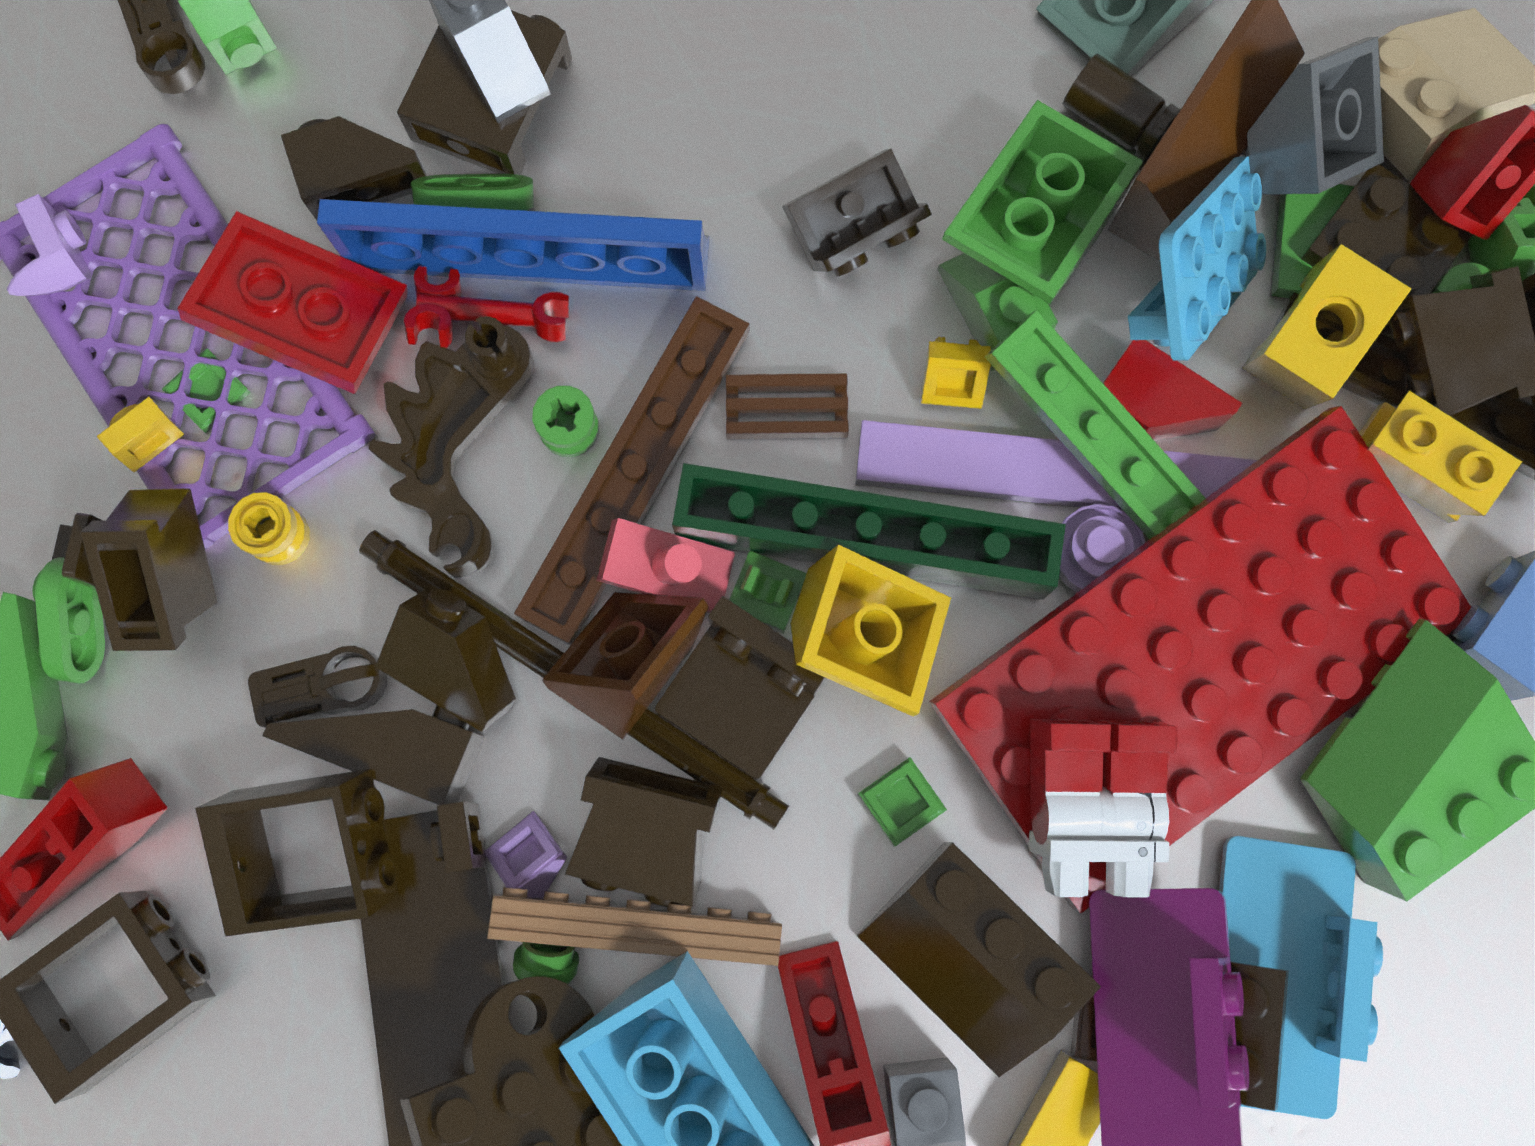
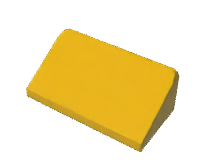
[1007,1050,1100,1146]

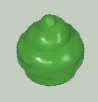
[513,942,580,984]

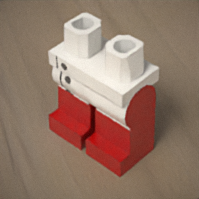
[1029,719,1178,897]

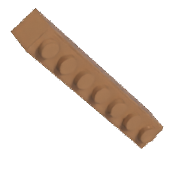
[487,887,782,966]

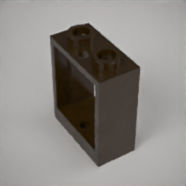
[195,769,399,937]
[0,891,216,1104]

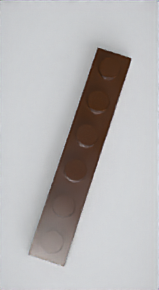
[514,296,750,645]

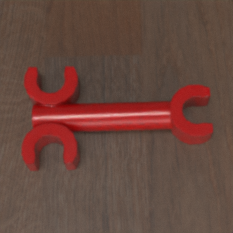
[404,266,569,348]

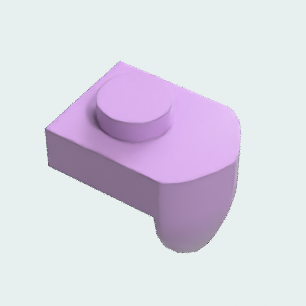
[6,194,91,296]

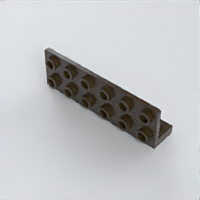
[360,801,504,1146]

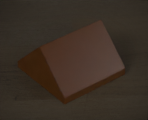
[542,592,709,740]

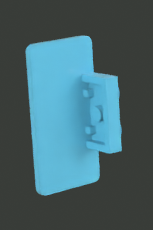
[1128,156,1266,361]
[1219,836,1383,1119]

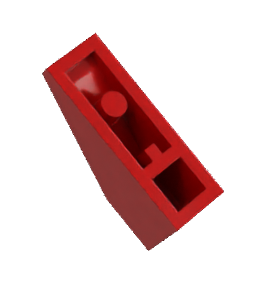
[0,758,168,941]
[778,941,891,1146]

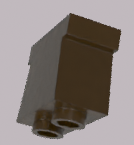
[1390,266,1535,416]
[80,488,218,651]
[565,757,723,907]

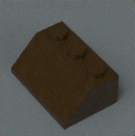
[856,842,1101,1077]

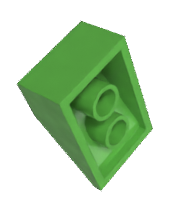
[942,100,1143,304]

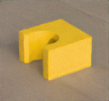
[1242,244,1411,410]

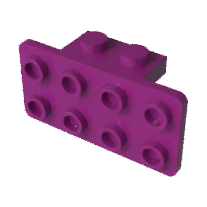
[1089,888,1249,1146]

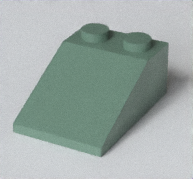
[1036,0,1213,76]

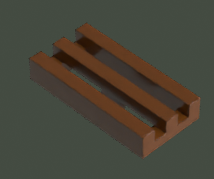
[726,373,849,439]

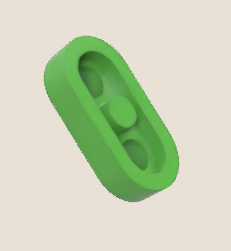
[411,174,535,211]
[32,557,105,684]

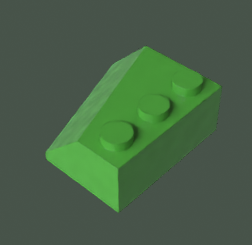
[1300,619,1535,902]

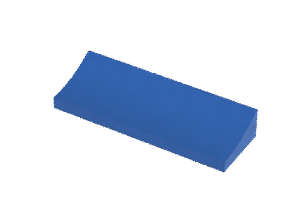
[317,199,709,291]

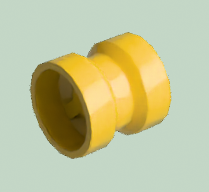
[228,492,310,566]

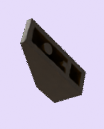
[262,705,485,805]

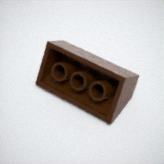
[1108,0,1305,261]

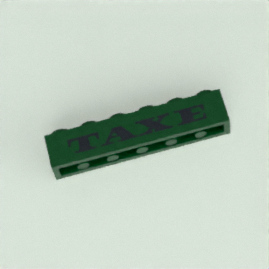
[672,463,1066,600]

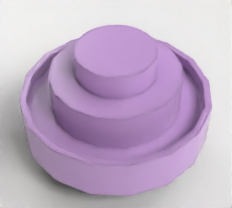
[1059,504,1145,592]

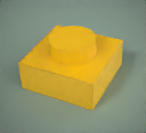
[97,397,184,473]

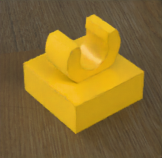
[921,336,991,409]

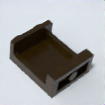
[397,10,572,175]

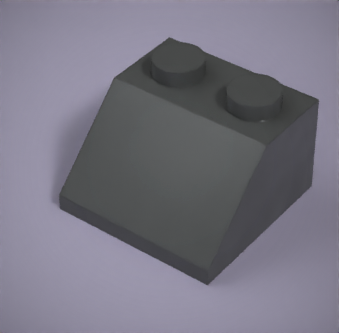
[1246,36,1384,195]

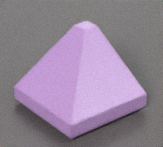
[485,811,567,898]

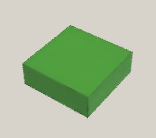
[162,348,251,433]
[857,757,947,847]

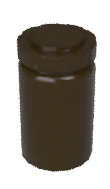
[1062,53,1181,162]

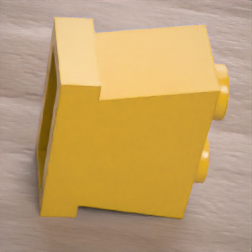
[1359,391,1522,523]

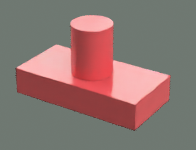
[596,518,735,613]

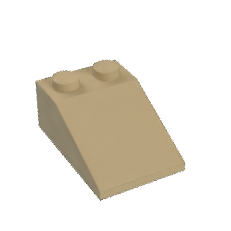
[1378,8,1535,182]

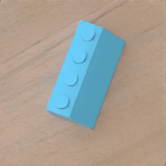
[559,951,814,1146]

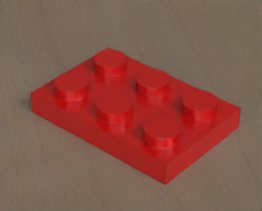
[177,211,408,394]

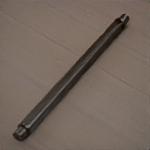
[359,530,789,830]

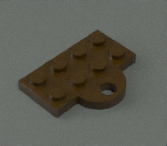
[400,977,622,1146]

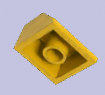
[790,545,951,717]

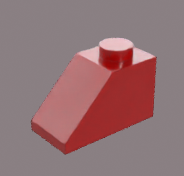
[1410,105,1535,240]
[1103,340,1243,441]

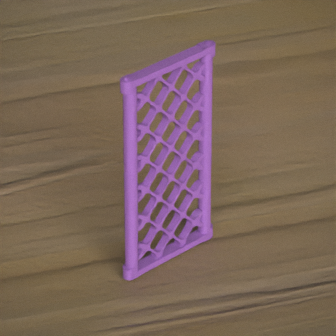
[0,124,376,549]

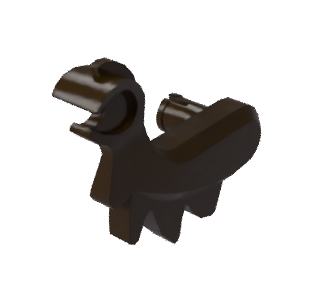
[369,316,534,578]

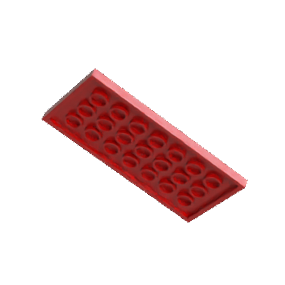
[929,406,1471,914]

